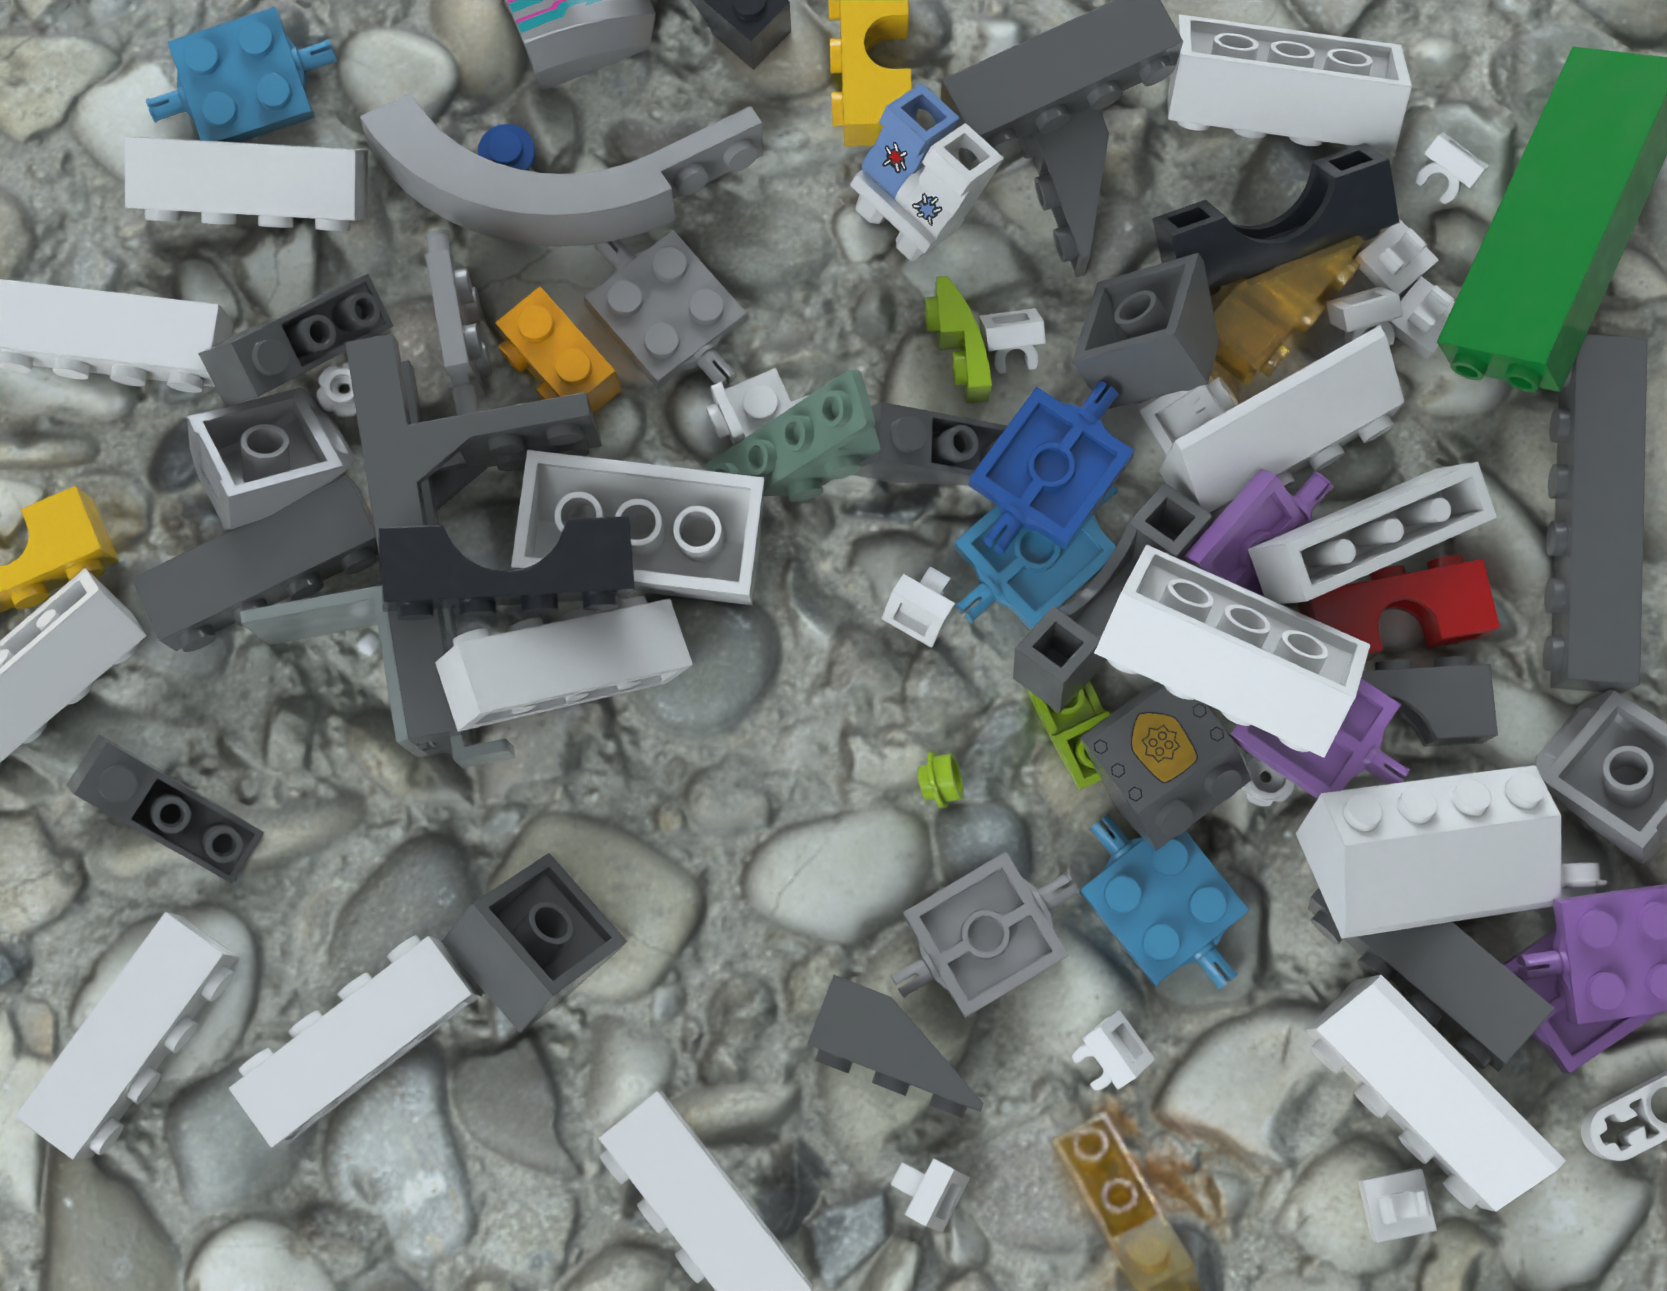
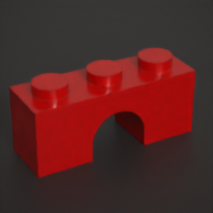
[1298,554,1500,661]

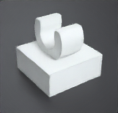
[1416,132,1489,204]
[1353,219,1439,297]
[1388,276,1455,360]
[1326,286,1403,345]
[979,308,1046,374]
[881,567,955,648]
[1072,1009,1155,1090]
[890,1158,971,1233]
[1358,1168,1437,1243]

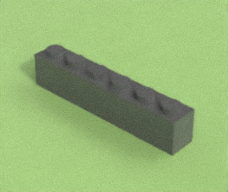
[1543,334,1648,694]

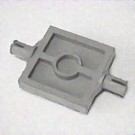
[425,229,492,416]
[584,230,747,389]
[891,851,1080,1018]

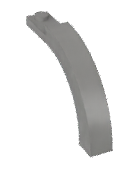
[360,93,763,247]

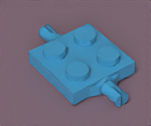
[146,7,338,142]
[953,485,1118,631]
[1079,813,1250,990]

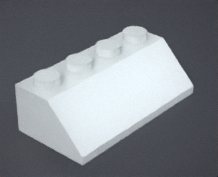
[1167,14,1412,151]
[1159,326,1404,524]
[511,450,765,605]
[1094,544,1370,758]
[1296,765,1561,939]
[1305,975,1566,1212]

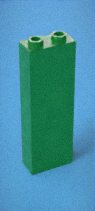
[1437,46,1667,392]

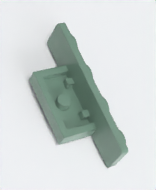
[706,370,881,502]

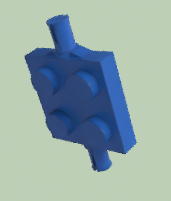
[969,381,1135,555]

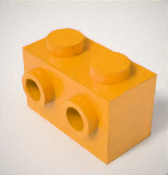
[495,286,622,414]

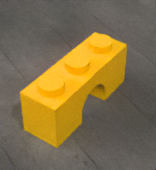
[828,0,912,147]
[0,485,119,613]

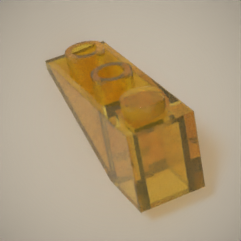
[1214,236,1365,386]
[1051,1110,1201,1291]

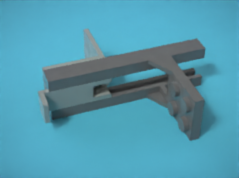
[240,334,602,768]

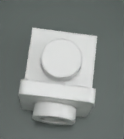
[706,368,791,446]
[1139,375,1239,456]

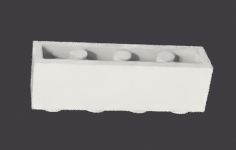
[124,137,368,231]
[0,279,234,393]
[1248,462,1497,604]
[0,568,147,766]
[435,596,693,732]
[14,912,238,1160]
[229,935,480,1148]
[599,1090,812,1291]

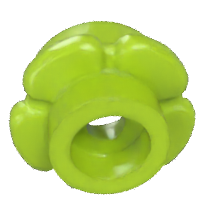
[918,751,964,808]

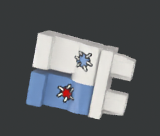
[850,83,1004,261]

